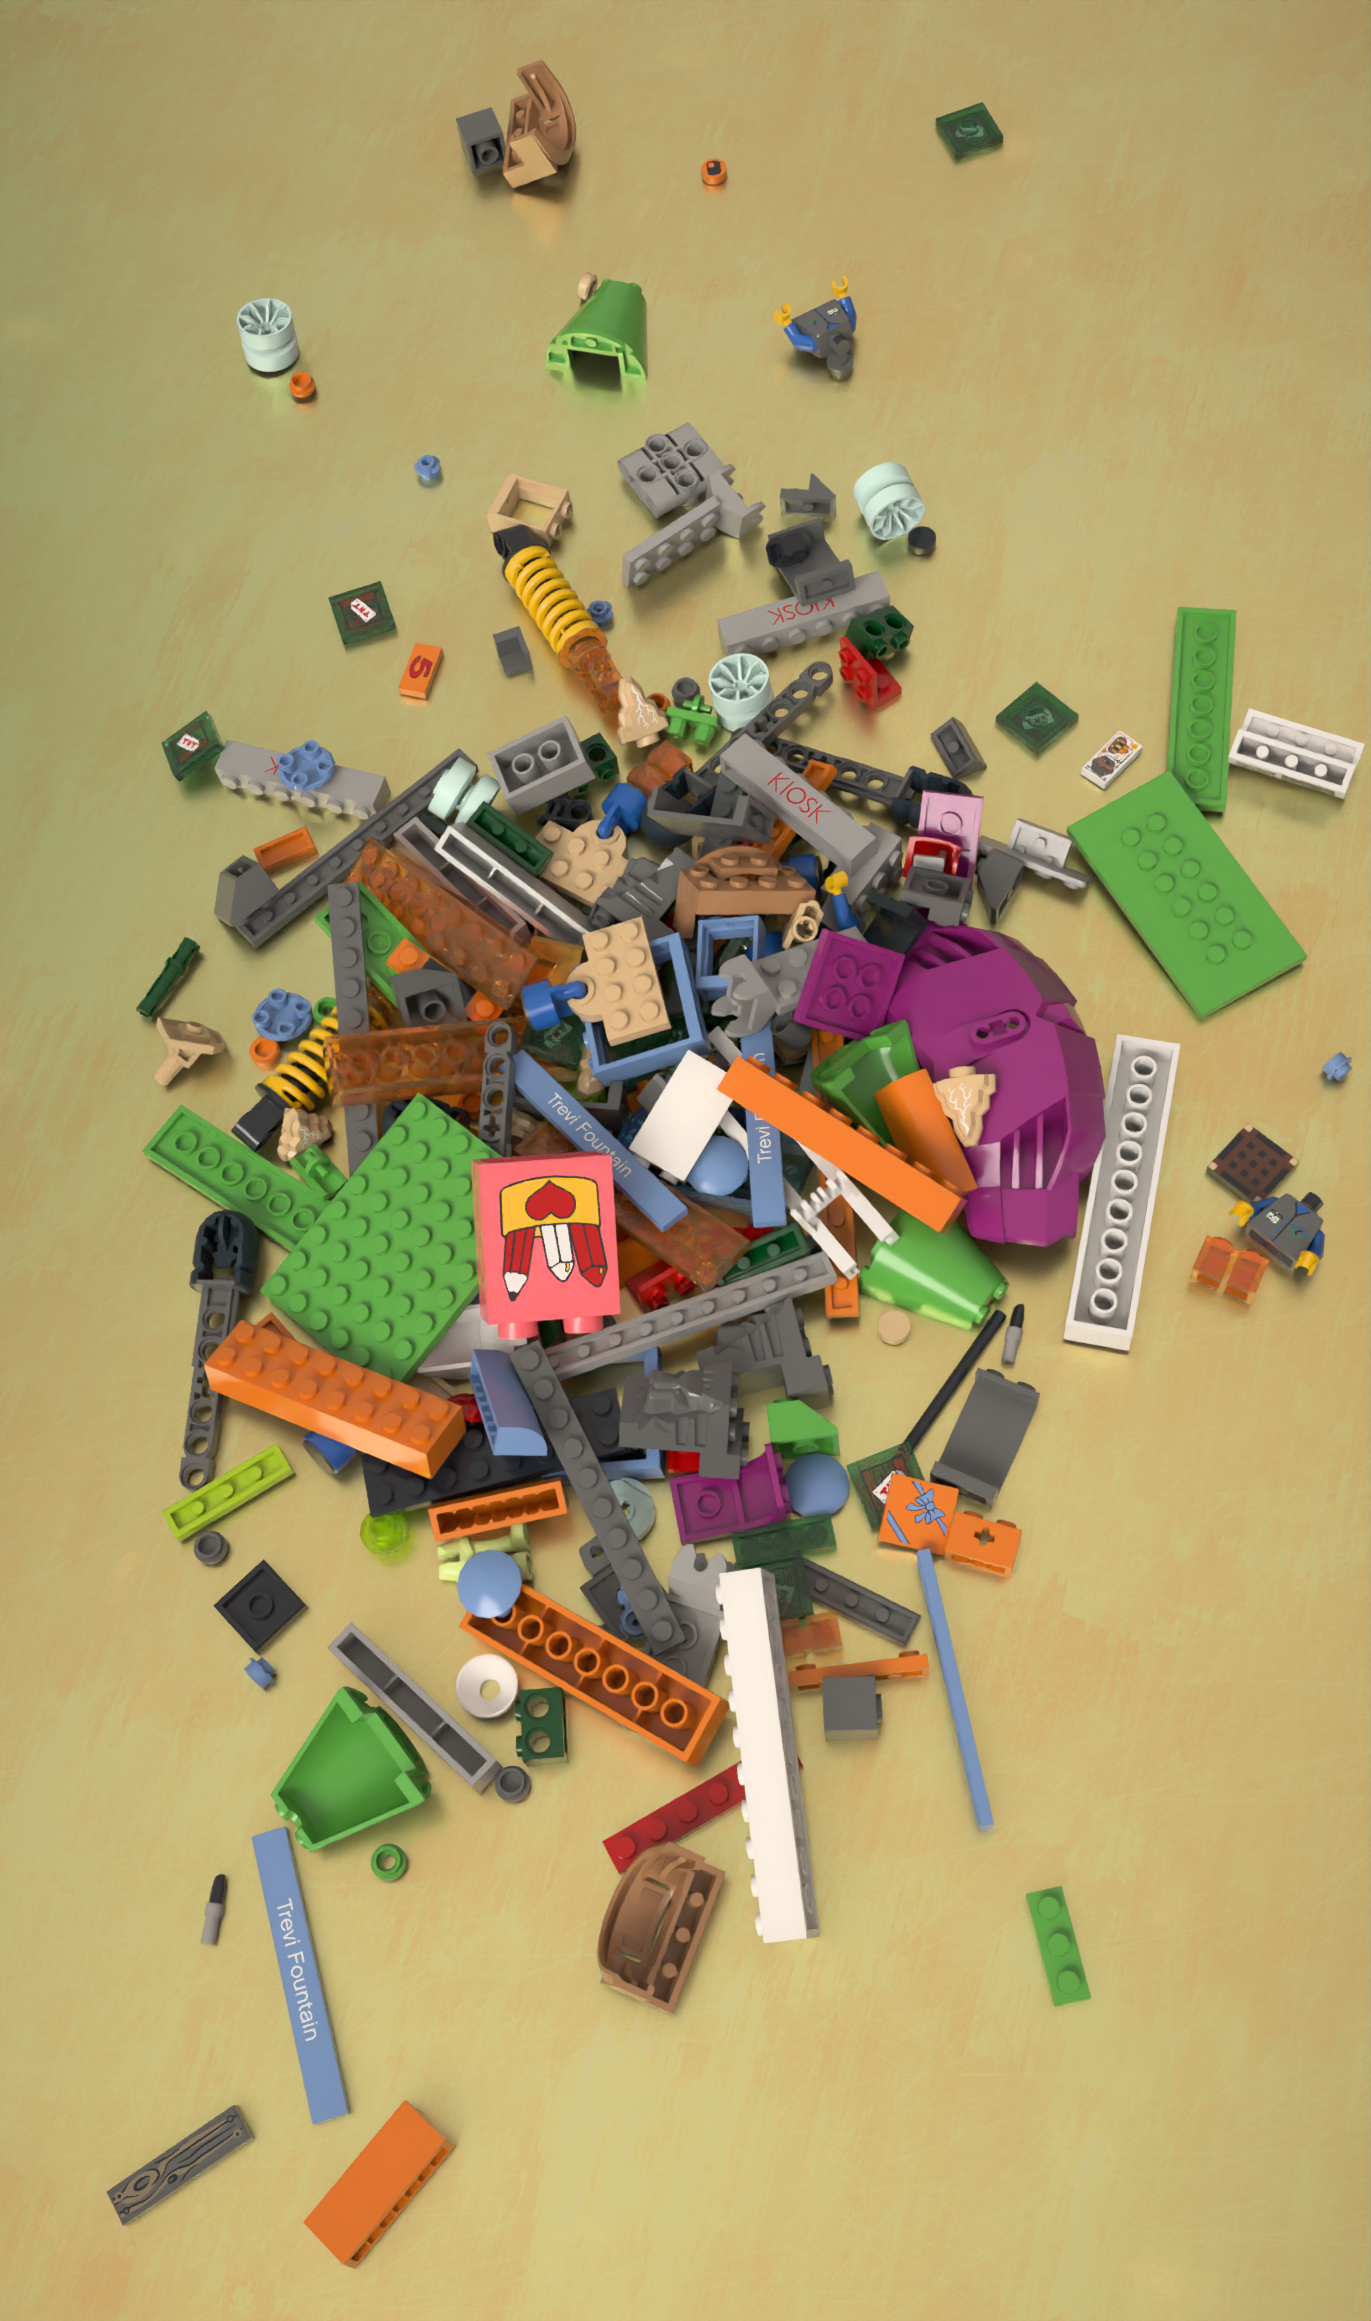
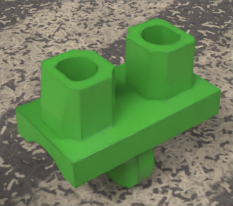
[666,694,722,745]
[289,1143,348,1202]

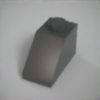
[975,849,1024,925]

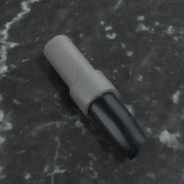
[1001,1304,1025,1365]
[201,1874,226,1945]

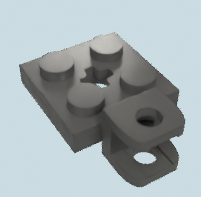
[579,1536,666,1641]

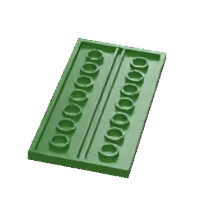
[1066,770,1307,1020]

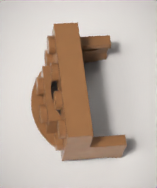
[503,59,576,188]
[672,845,816,938]
[597,1841,726,2013]

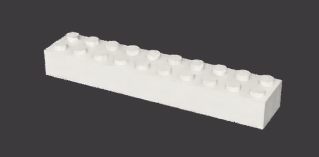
[1063,1034,1181,1351]
[716,1568,820,1943]

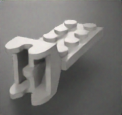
[621,464,766,589]
[711,926,868,1038]
[619,1544,737,1728]

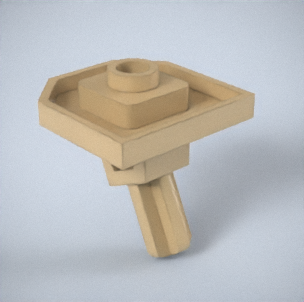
[153,1017,226,1086]

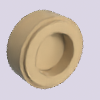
[577,272,598,301]
[878,1310,910,1345]

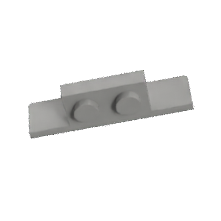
[978,818,1093,889]

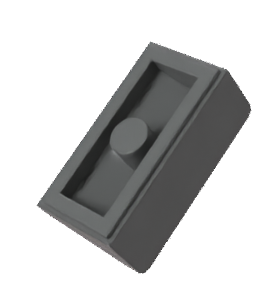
[930,717,987,780]

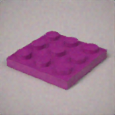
[792,928,906,1041]

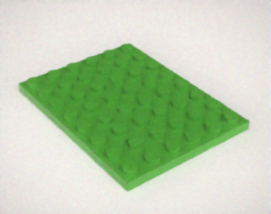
[260,1092,502,1384]

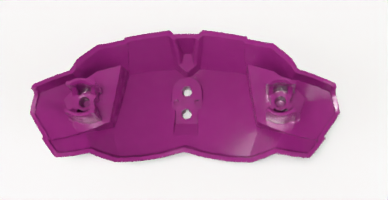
[885,903,1106,1247]

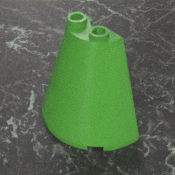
[545,279,648,379]
[810,1019,920,1148]
[858,1208,1010,1331]
[271,1686,432,1852]

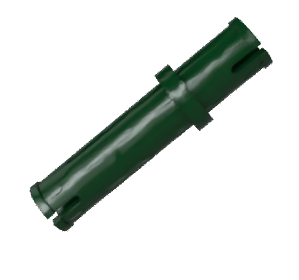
[136,937,200,1020]

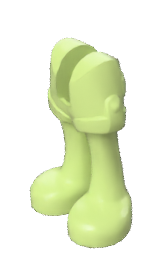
[437,1522,533,1582]

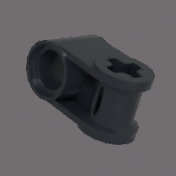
[537,795,595,832]

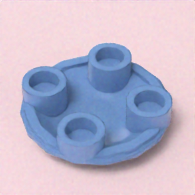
[277,740,335,792]
[252,988,313,1041]
[687,1136,748,1199]
[783,1453,850,1519]
[457,1549,524,1618]

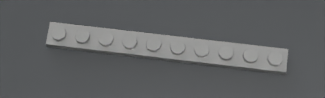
[544,1251,838,1381]

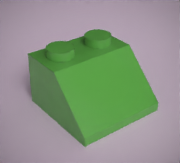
[766,1398,840,1462]

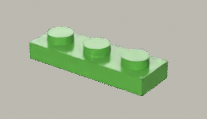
[1026,1886,1091,2007]

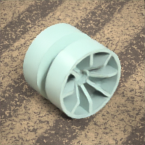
[236,298,299,372]
[853,462,925,540]
[708,653,774,732]
[428,757,501,824]

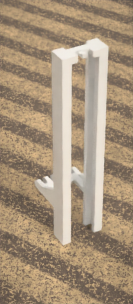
[671,1026,900,1280]

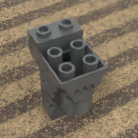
[588,847,697,975]
[695,1297,834,1411]
[619,1358,750,1479]

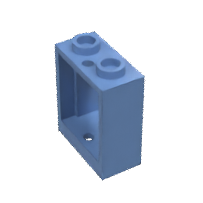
[695,914,766,1001]

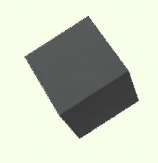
[456,107,506,174]
[822,1676,883,1741]

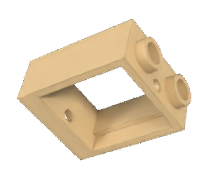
[486,473,573,549]

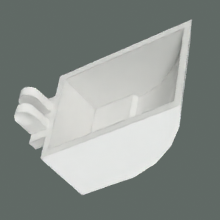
[418,1304,527,1380]

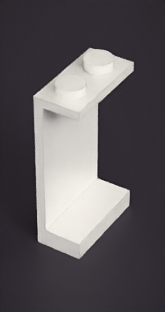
[629,1050,733,1185]

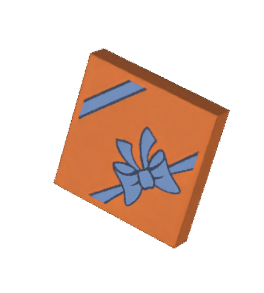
[877,1473,959,1556]

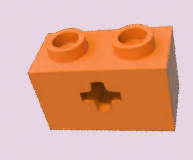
[944,1511,1022,1577]

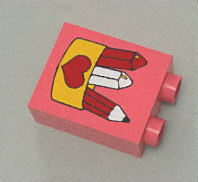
[471,1150,621,1339]

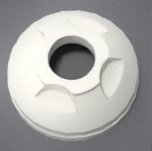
[456,1654,519,1719]

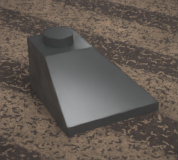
[389,968,469,1046]

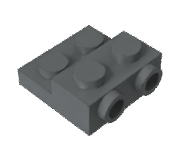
[899,866,974,927]

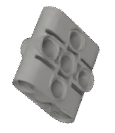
[617,422,724,518]

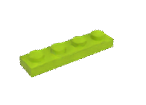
[162,1443,294,1542]

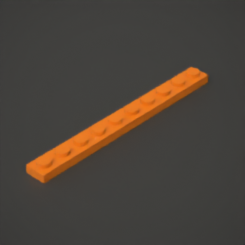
[812,1027,860,1319]

